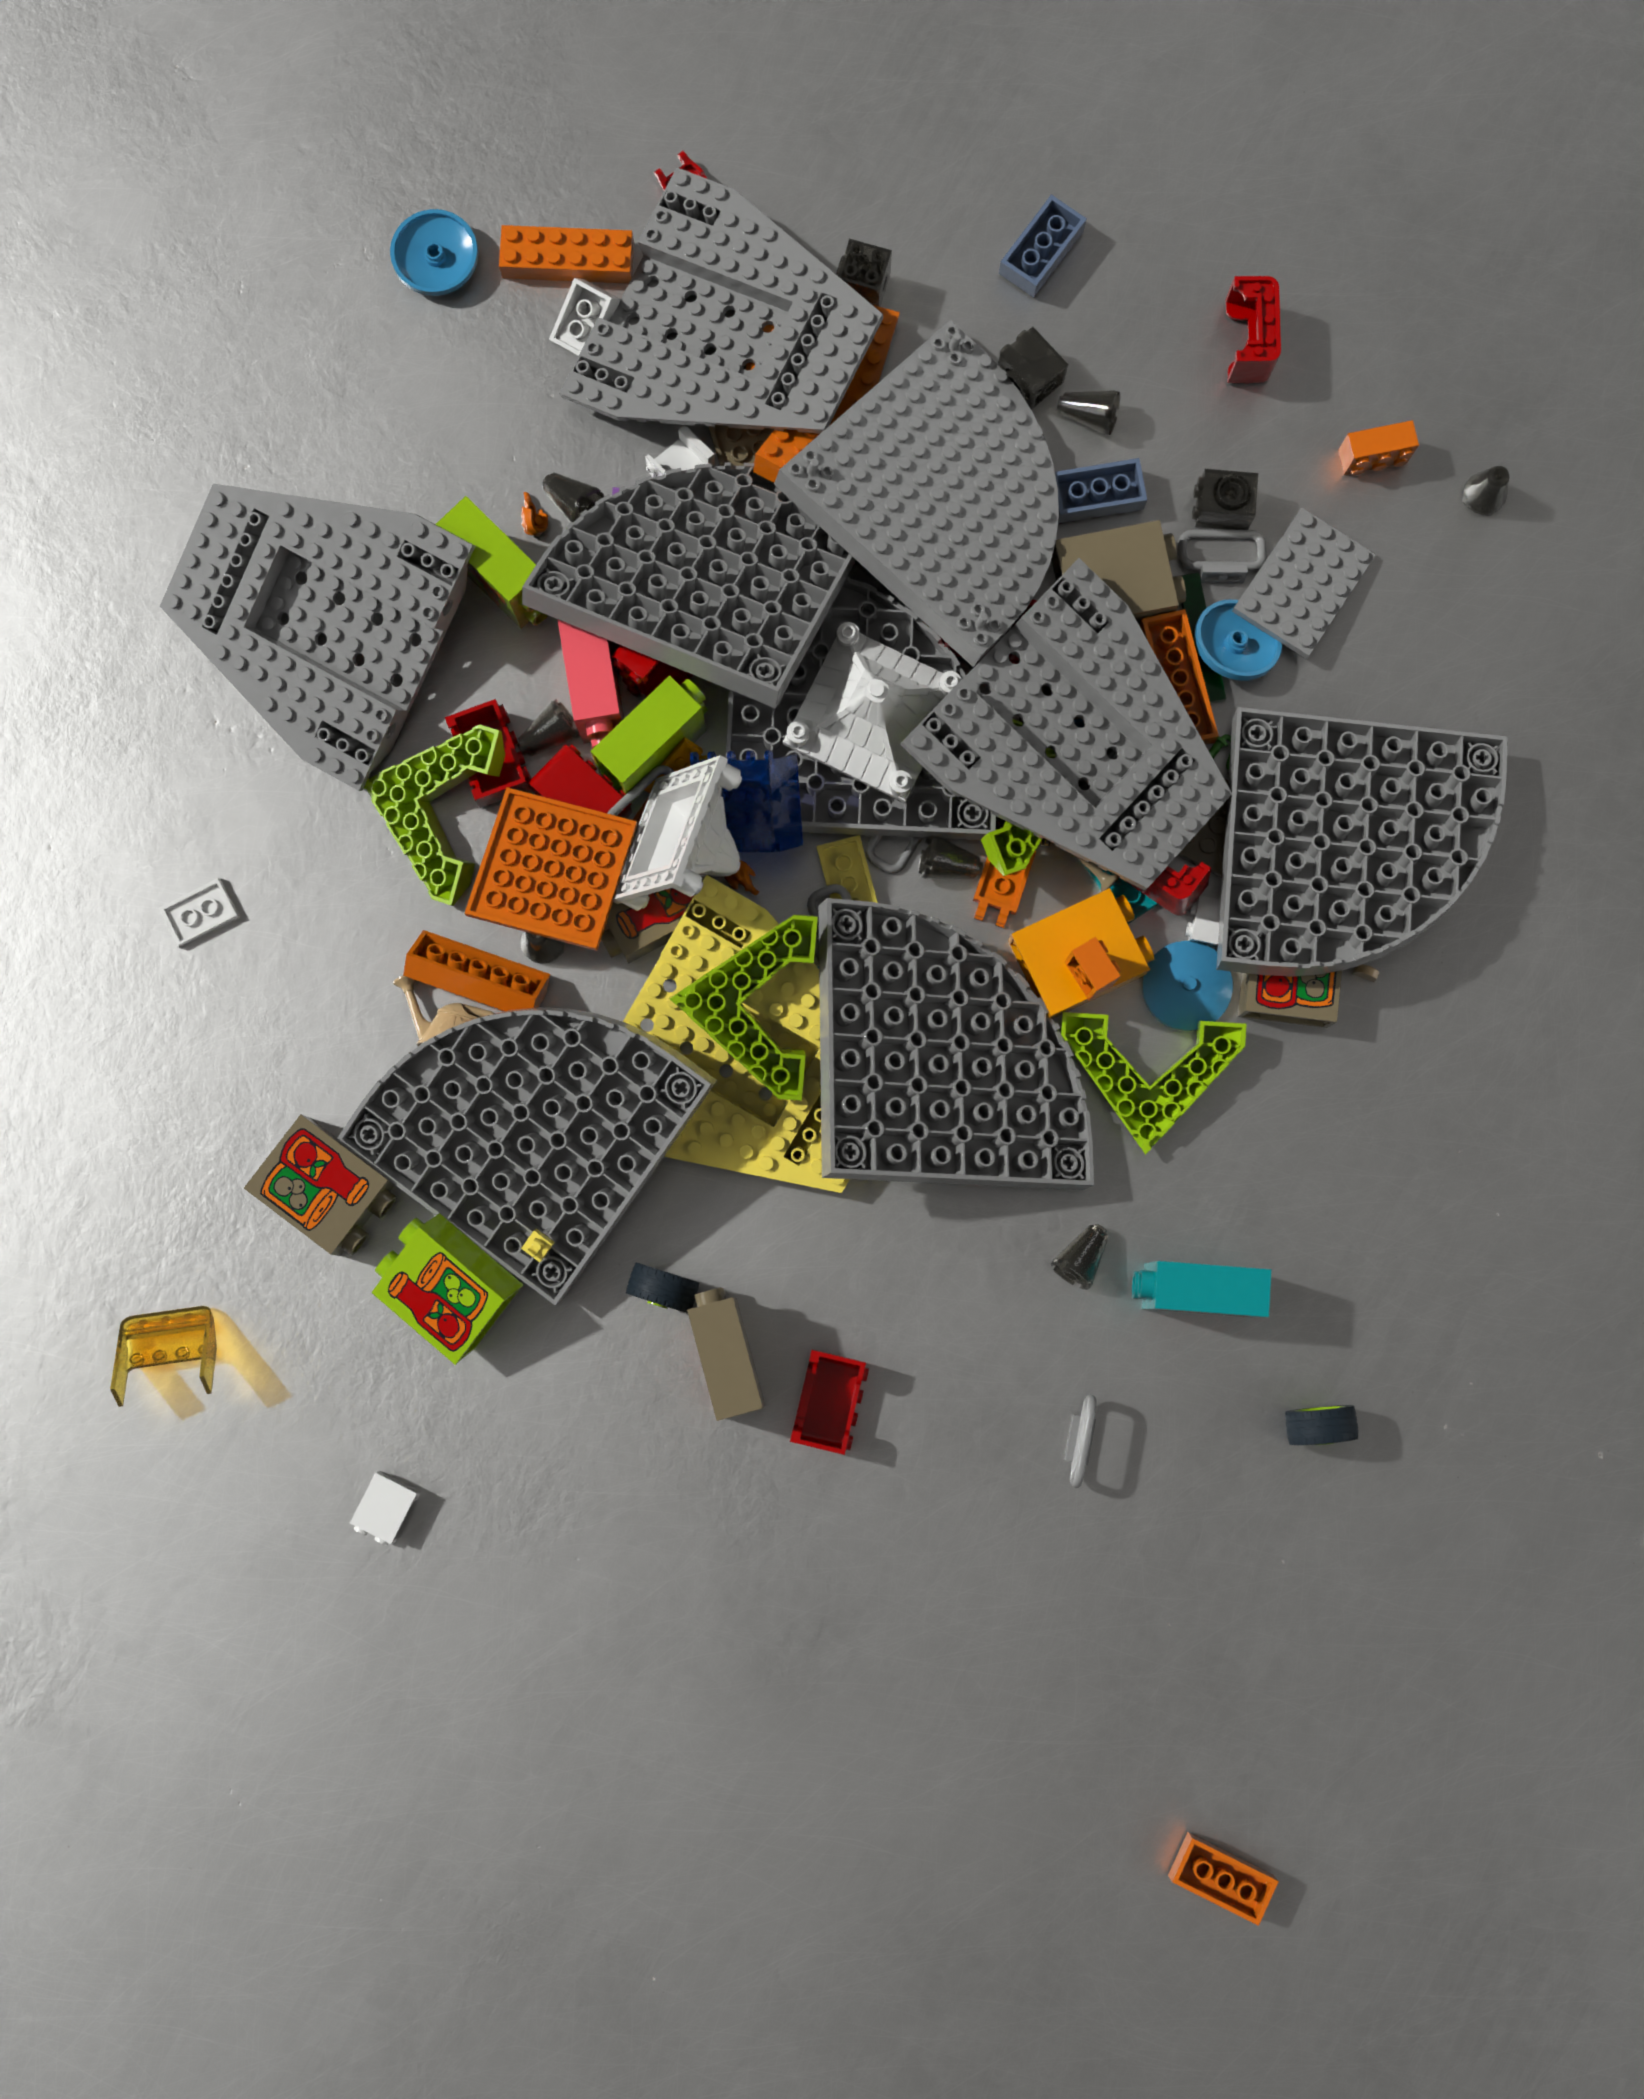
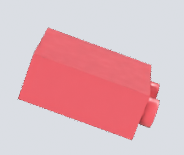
[558,619,624,749]

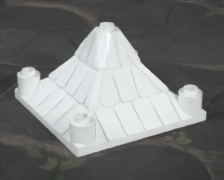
[783,622,962,803]
[613,755,742,911]

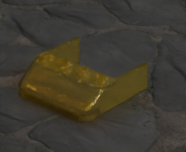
[110,1306,217,1407]

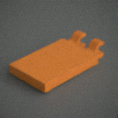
[973,851,1036,928]

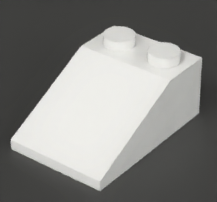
[549,278,621,356]

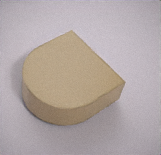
[1353,964,1379,982]

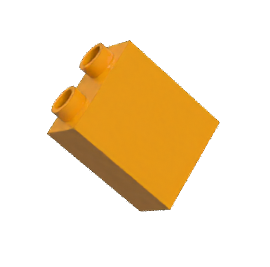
[1008,888,1154,1019]

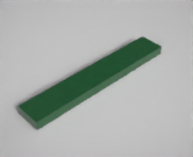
[1181,572,1226,704]

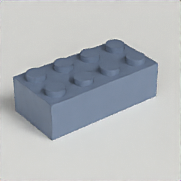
[999,194,1087,298]
[1055,458,1147,523]

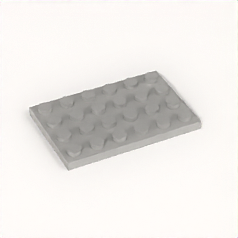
[1232,507,1376,659]

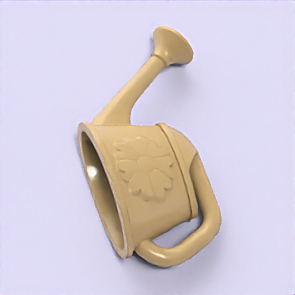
[393,976,495,1046]

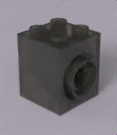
[836,238,892,307]
[998,327,1068,410]
[1192,469,1258,530]

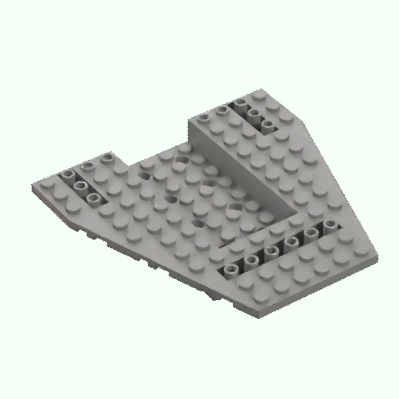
[559,167,883,434]
[160,483,475,791]
[900,558,1232,890]

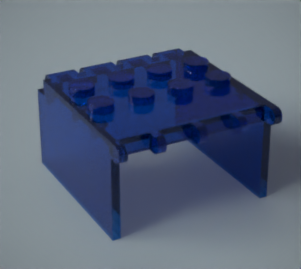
[690,750,803,852]

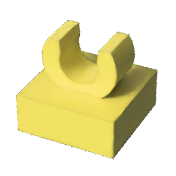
[521,1229,555,1262]

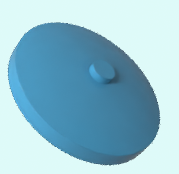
[390,209,479,296]
[1194,599,1282,681]
[1142,941,1233,1031]

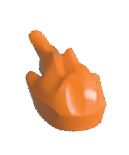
[521,492,548,536]
[724,859,760,895]

